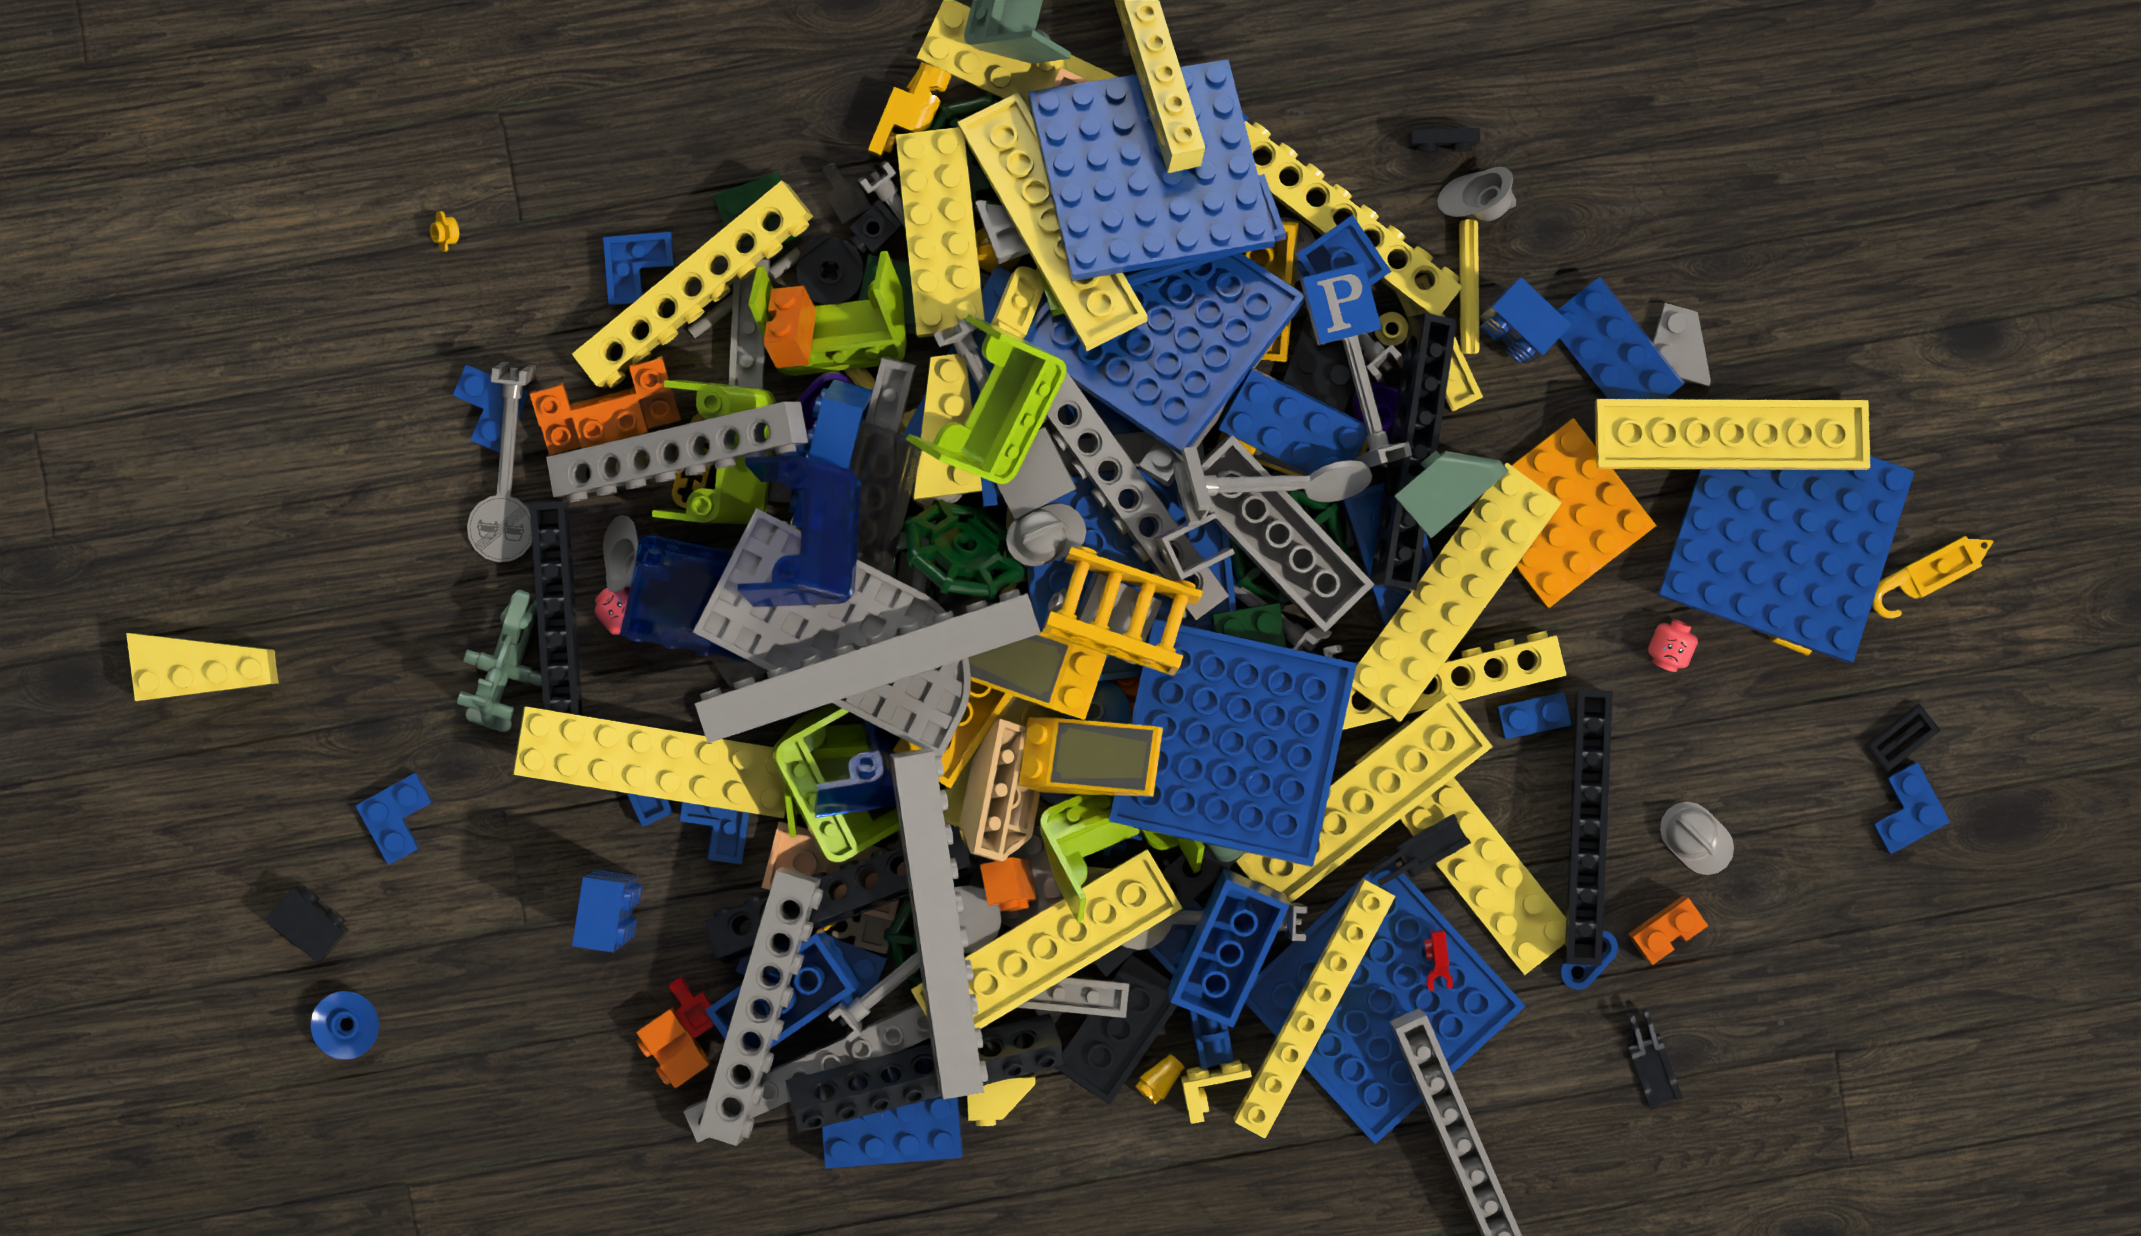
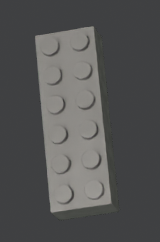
[1200,435,1375,632]

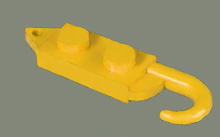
[1872,536,1993,619]

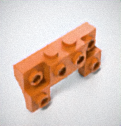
[530,356,681,456]

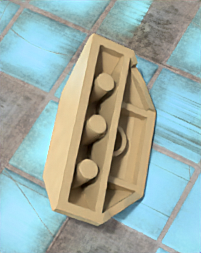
[960,719,1041,862]

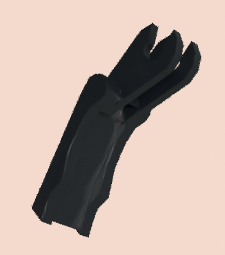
[1370,814,1471,886]
[1627,1008,1683,1110]

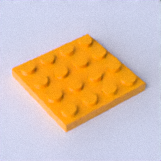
[1469,418,1656,609]

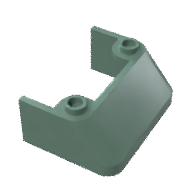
[964,0,1071,64]
[1394,451,1509,538]

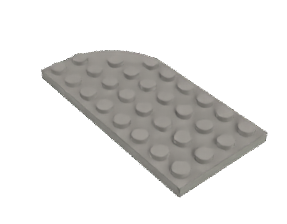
[693,508,971,758]

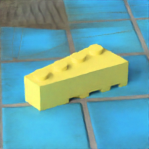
[913,354,982,501]
[126,633,279,701]

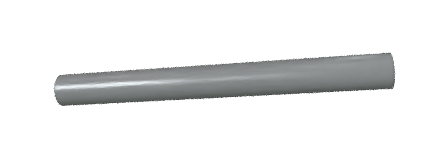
[687,247,800,338]

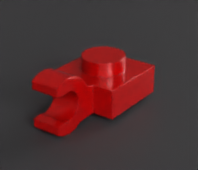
[1424,929,1453,991]
[669,976,715,1039]

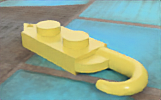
[991,266,1044,339]

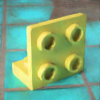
[1180,1059,1252,1124]

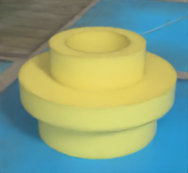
[1374,312,1408,346]

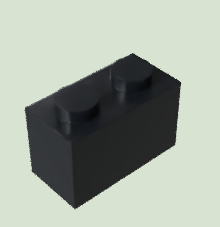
[265,886,349,963]

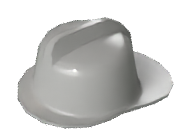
[1437,166,1516,221]
[1006,503,1086,567]
[603,515,654,593]
[1660,801,1734,875]

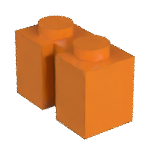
[763,286,817,368]
[980,857,1038,912]
[1627,896,1708,965]
[636,1007,711,1089]

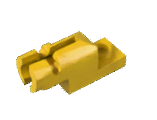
[868,62,951,159]

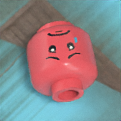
[594,587,645,635]
[1648,619,1698,672]

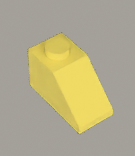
[967,1074,1036,1126]

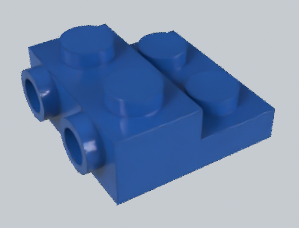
[1295,215,1392,286]

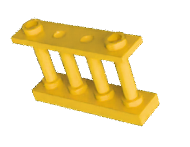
[1042,546,1203,676]

